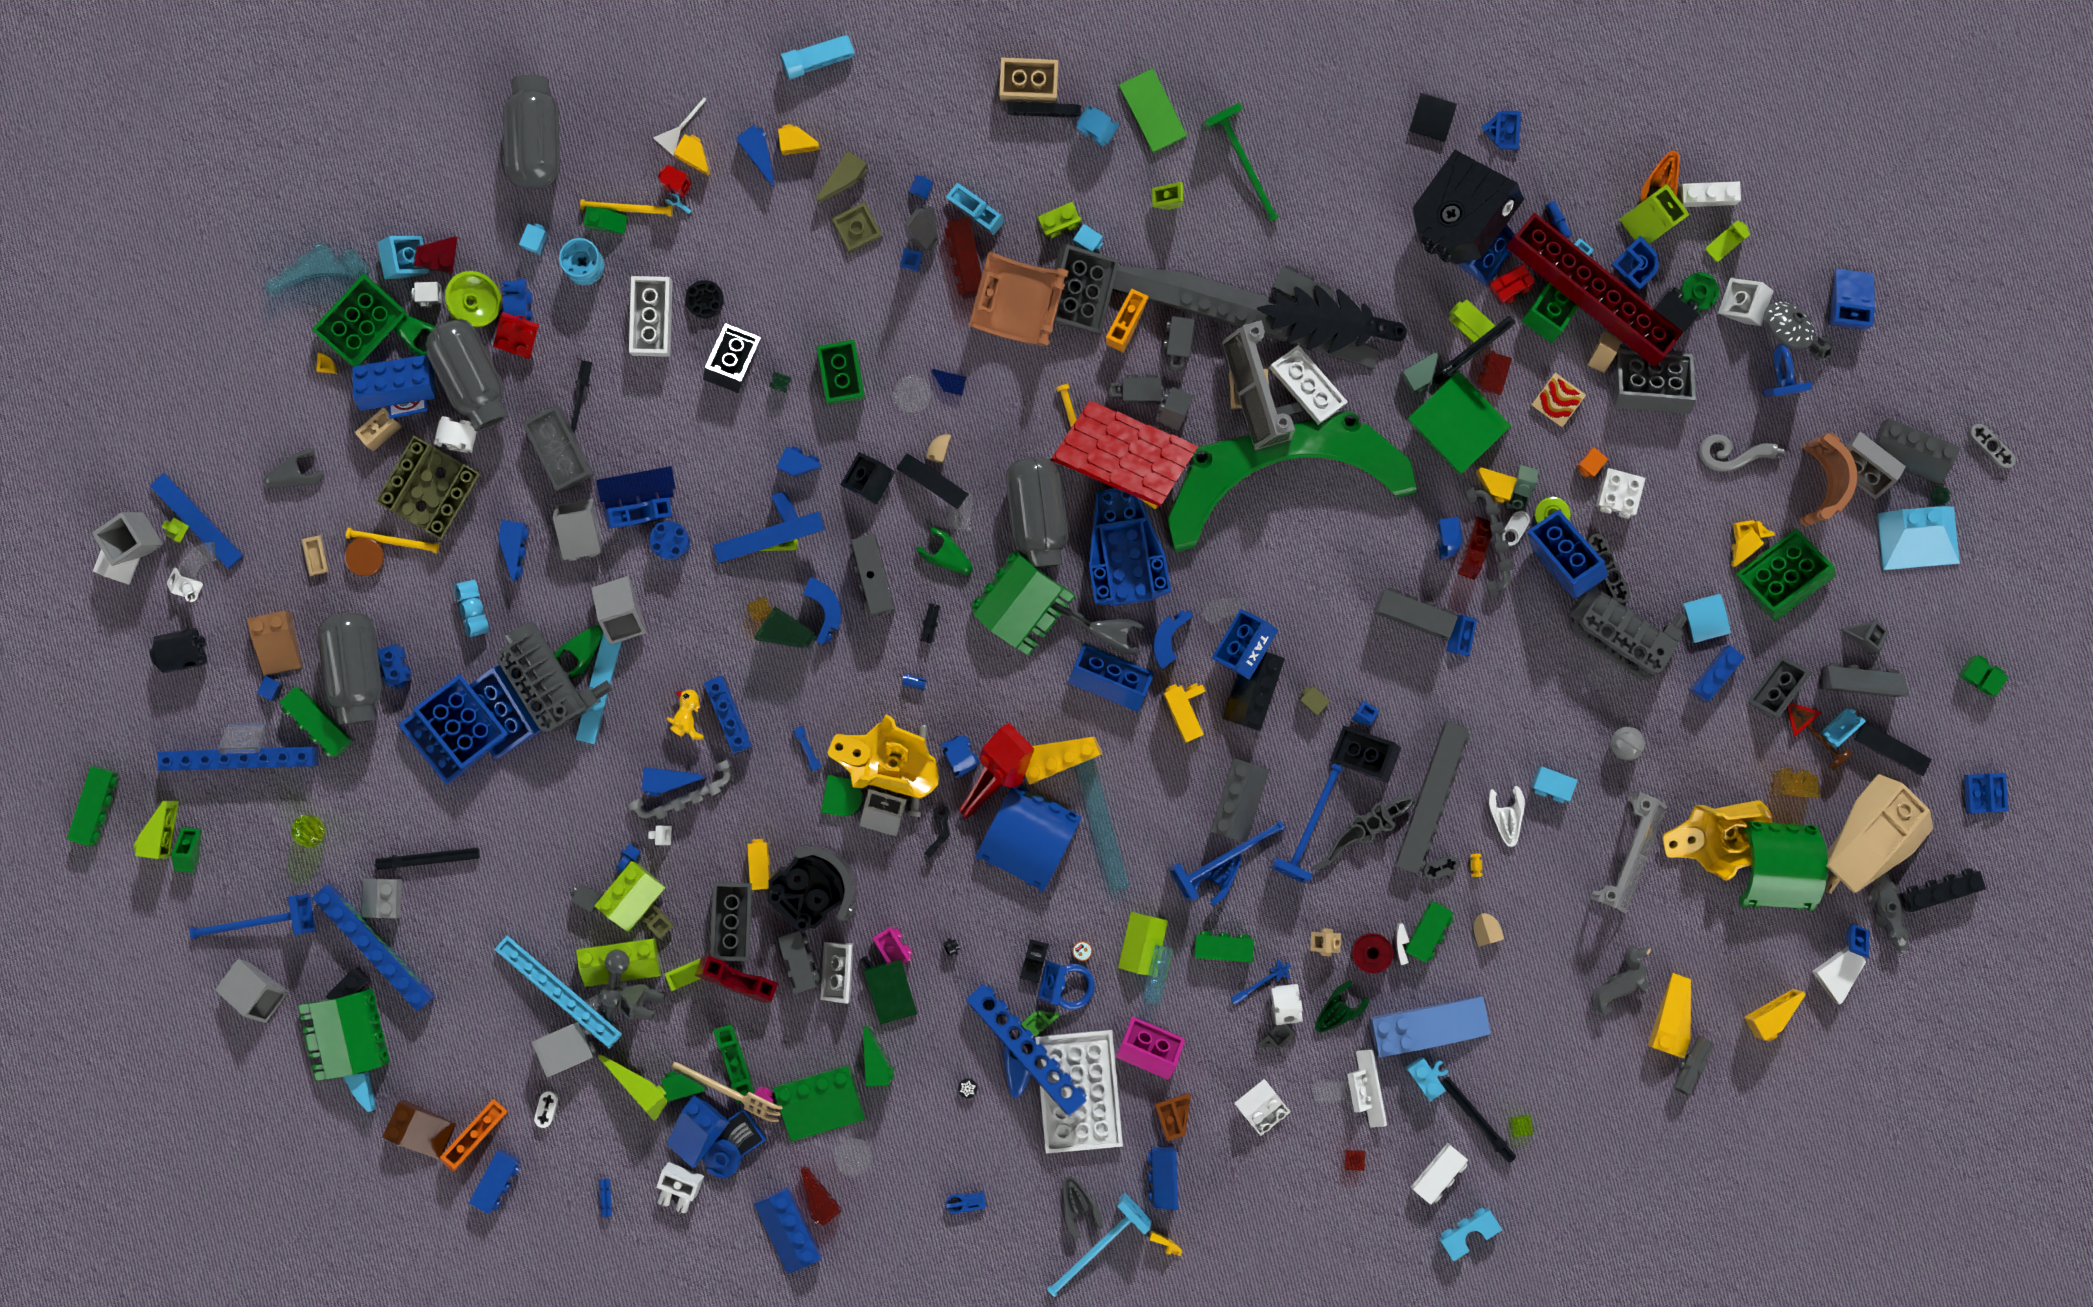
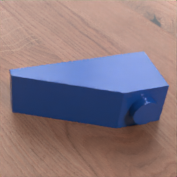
[736,125,775,187]

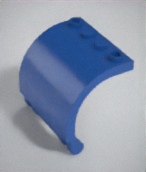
[975,785,1082,893]

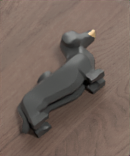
[1592,946,1651,1015]

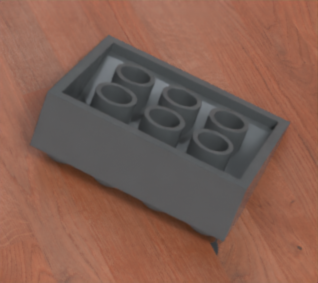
[1053,244,1119,334]
[1614,348,1696,414]

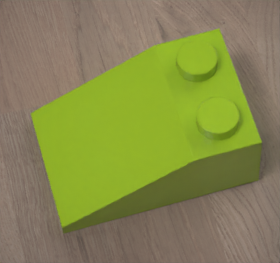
[134,800,179,859]

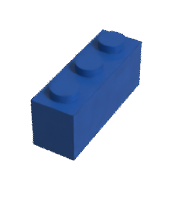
[1689,645,1745,702]
[469,1149,521,1214]

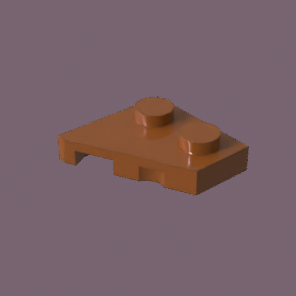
[1155,1092,1191,1141]

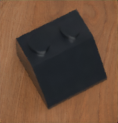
[840,452,895,505]

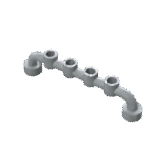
[627,759,732,820]

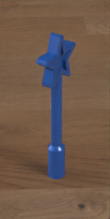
[1230,959,1291,1005]

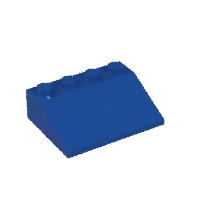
[470,665,545,760]

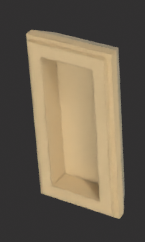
[302,535,329,577]

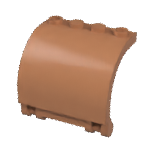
[968,252,1068,346]
[1800,433,1857,526]

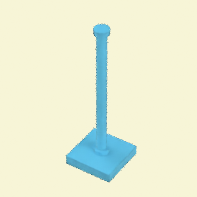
[1047,1193,1152,1297]

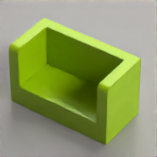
[665,958,701,991]

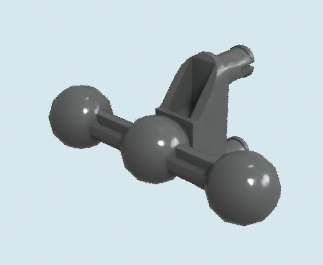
[600,950,666,1032]

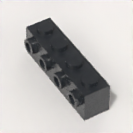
[1900,868,1986,912]

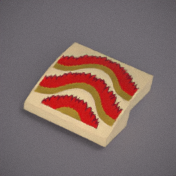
[1531,372,1586,427]

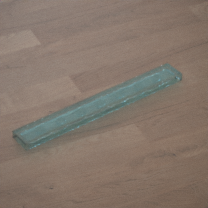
[1076,759,1130,892]

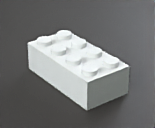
[629,276,673,357]

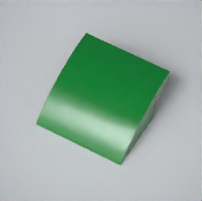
[1407,371,1511,475]

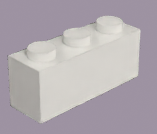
[1678,181,1741,207]
[1411,1142,1468,1205]

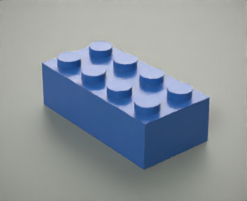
[352,355,435,411]

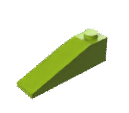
[598,1054,668,1121]

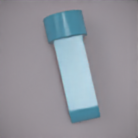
[780,35,855,80]

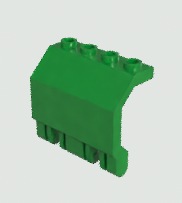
[971,549,1076,656]
[297,988,390,1081]

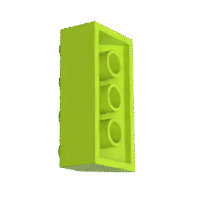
[576,938,661,987]

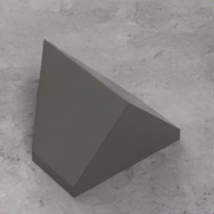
[1841,620,1889,654]

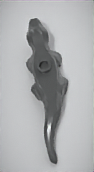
[1312,795,1415,871]
[1869,871,1909,954]

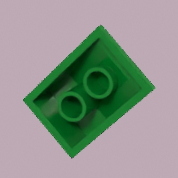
[1521,282,1579,344]
[863,1024,895,1087]

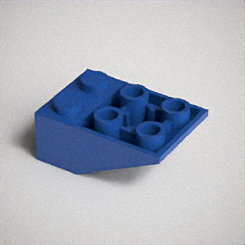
[1828,268,1875,330]

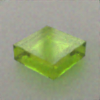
[1510,1114,1533,1137]

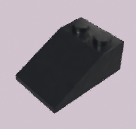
[703,323,761,393]
[1330,725,1401,783]

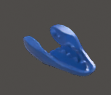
[1192,854,1242,906]
[1003,1037,1037,1098]

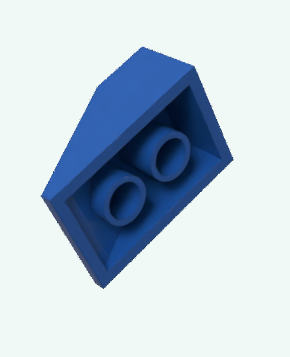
[641,767,707,796]
[666,1096,730,1168]

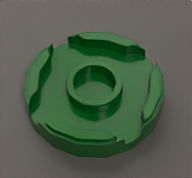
[1681,272,1720,311]

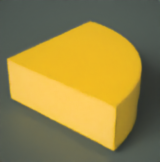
[316,353,337,374]

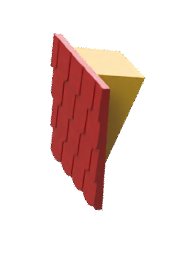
[1050,401,1198,509]

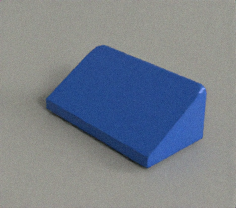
[771,492,799,522]
[1446,615,1477,657]

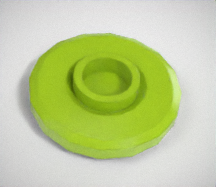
[1534,497,1571,524]

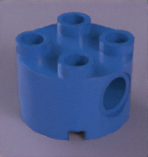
[650,521,690,561]
[940,734,980,778]

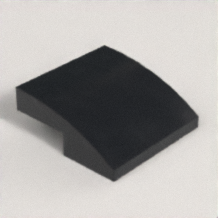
[1409,93,1457,142]

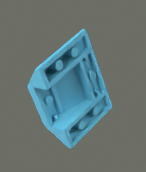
[1877,506,1960,570]

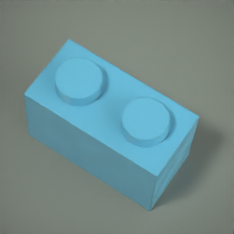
[1531,766,1578,804]

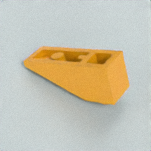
[1106,288,1149,353]

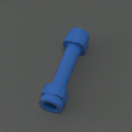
[792,726,822,772]

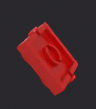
[493,312,540,359]

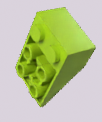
[1619,184,1690,244]

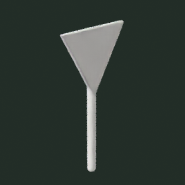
[653,98,706,156]

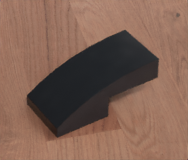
[1020,939,1049,983]

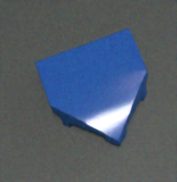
[1481,111,1522,150]

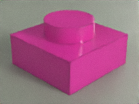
[754,1086,775,1103]

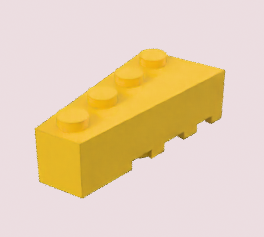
[1025,737,1103,784]

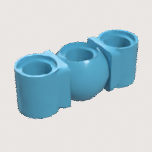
[454,580,489,637]

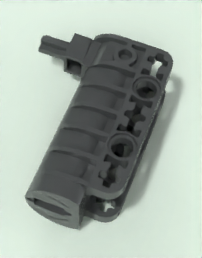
[497,621,613,732]

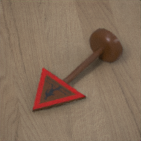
[1787,702,1853,771]

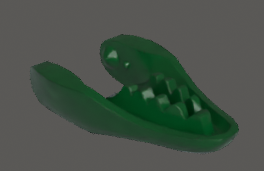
[1315,980,1369,1033]

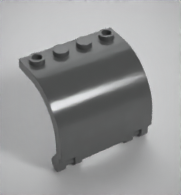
[794,844,858,921]

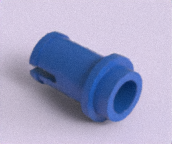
[902,673,927,691]

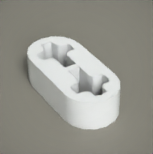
[534,1091,558,1128]

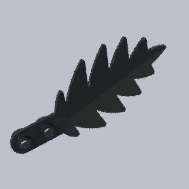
[1257,285,1407,354]

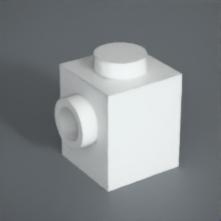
[412,282,442,308]

